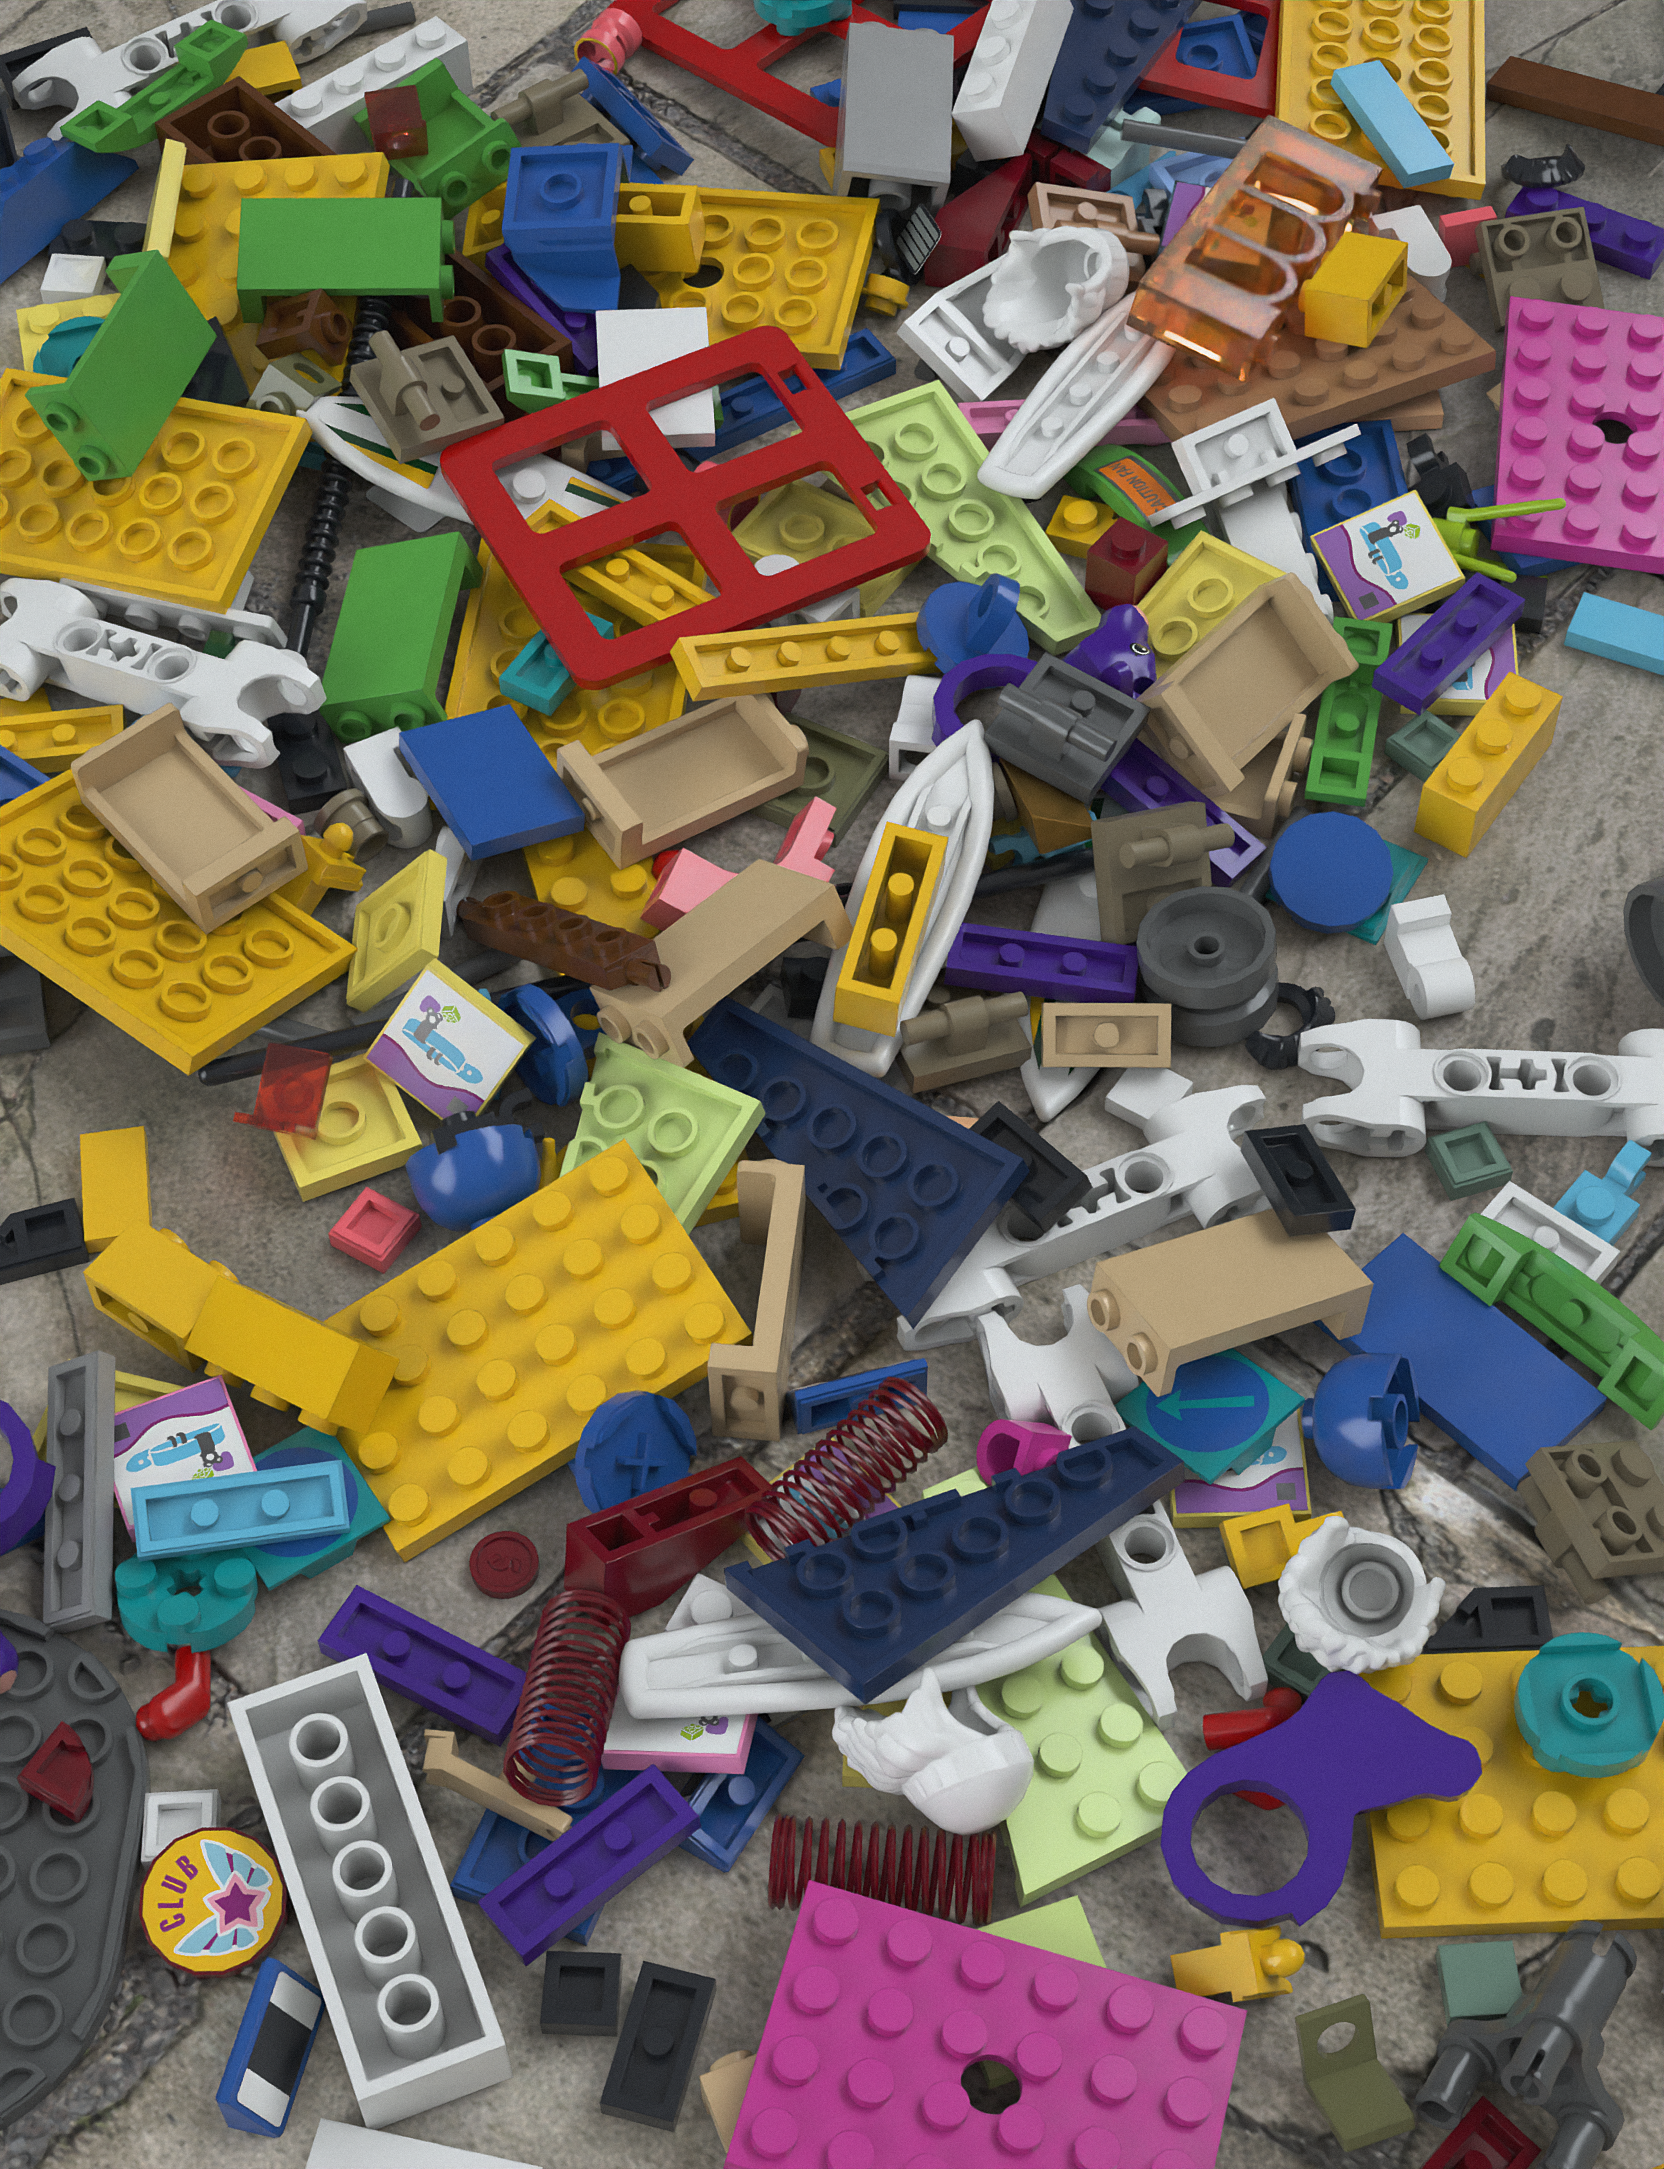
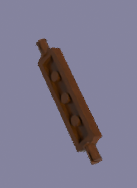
[456,891,671,992]

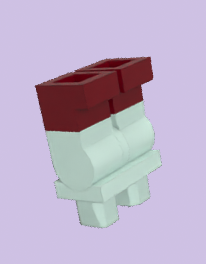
[1008,107,1161,192]

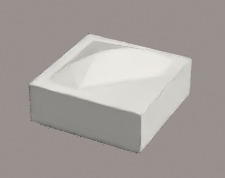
[40,253,107,304]

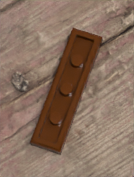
[1486,56,1664,147]

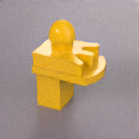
[274,823,366,916]
[1170,1925,1305,2002]

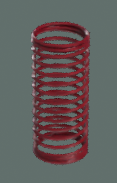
[745,1376,948,1561]
[503,1589,631,1807]
[768,1813,997,1926]

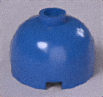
[405,1124,541,1232]
[1302,1353,1420,1489]

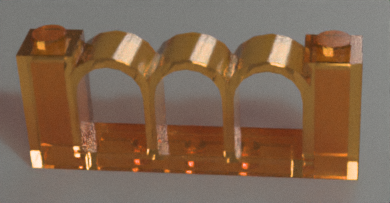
[1126,114,1383,382]

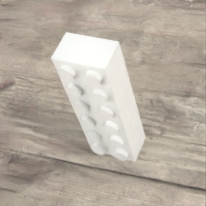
[227,1653,513,2130]

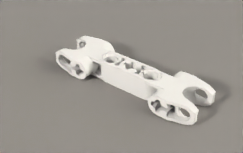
[12,0,367,142]
[0,578,327,769]
[1298,1019,1664,1167]
[857,1085,1272,1351]
[976,1284,1268,1732]

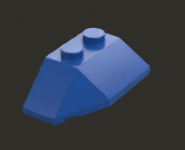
[0,137,139,284]

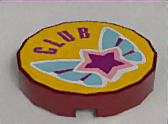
[139,1827,289,1979]

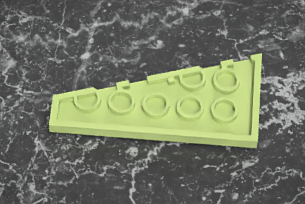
[791,380,1102,656]
[559,1032,766,1236]
[920,1466,1205,1908]

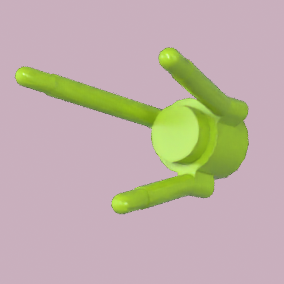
[1432,498,1566,583]

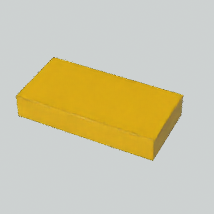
[80,1126,153,1253]

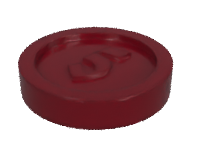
[469,1531,540,1599]

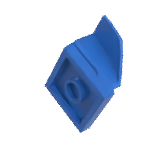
[501,143,633,313]

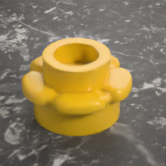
[860,273,910,317]

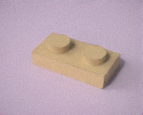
[1041,1003,1171,1068]

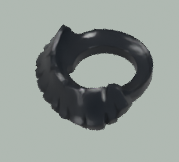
[1501,144,1585,188]
[875,207,924,289]
[1245,982,1335,1070]

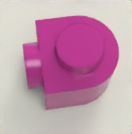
[976,1419,1072,1486]

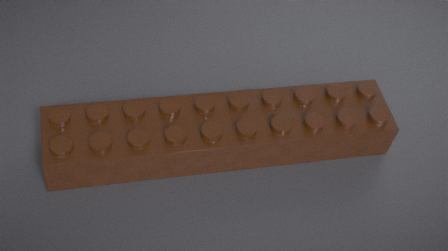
[155,76,575,424]

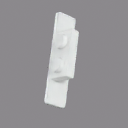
[1148,398,1361,530]
[59,570,288,649]

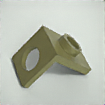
[245,352,342,417]
[1295,1994,1416,2152]

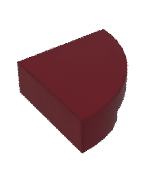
[17,1721,94,1823]

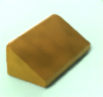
[999,758,1093,854]

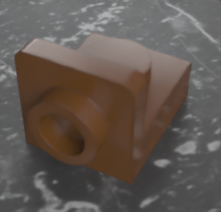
[255,288,353,367]

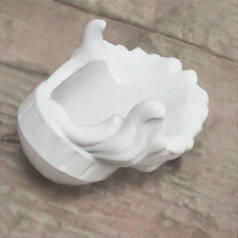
[982,226,1129,355]
[1278,1516,1446,1675]
[832,1667,1034,1835]

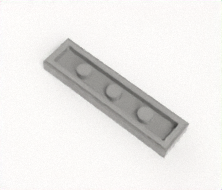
[43,1350,115,1635]

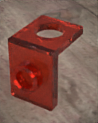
[364,85,429,161]
[233,1043,333,1140]

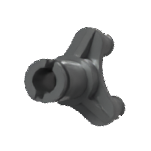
[1413,1920,1637,2169]

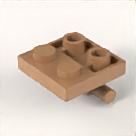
[1027,182,1160,295]

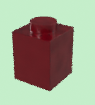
[1085,517,1169,610]

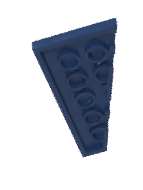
[1040,0,1203,154]
[687,996,1030,1330]
[724,1426,1185,1705]

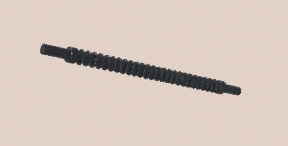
[285,178,415,661]

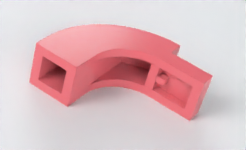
[640,796,837,931]

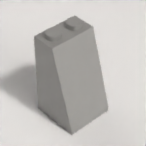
[832,22,954,221]

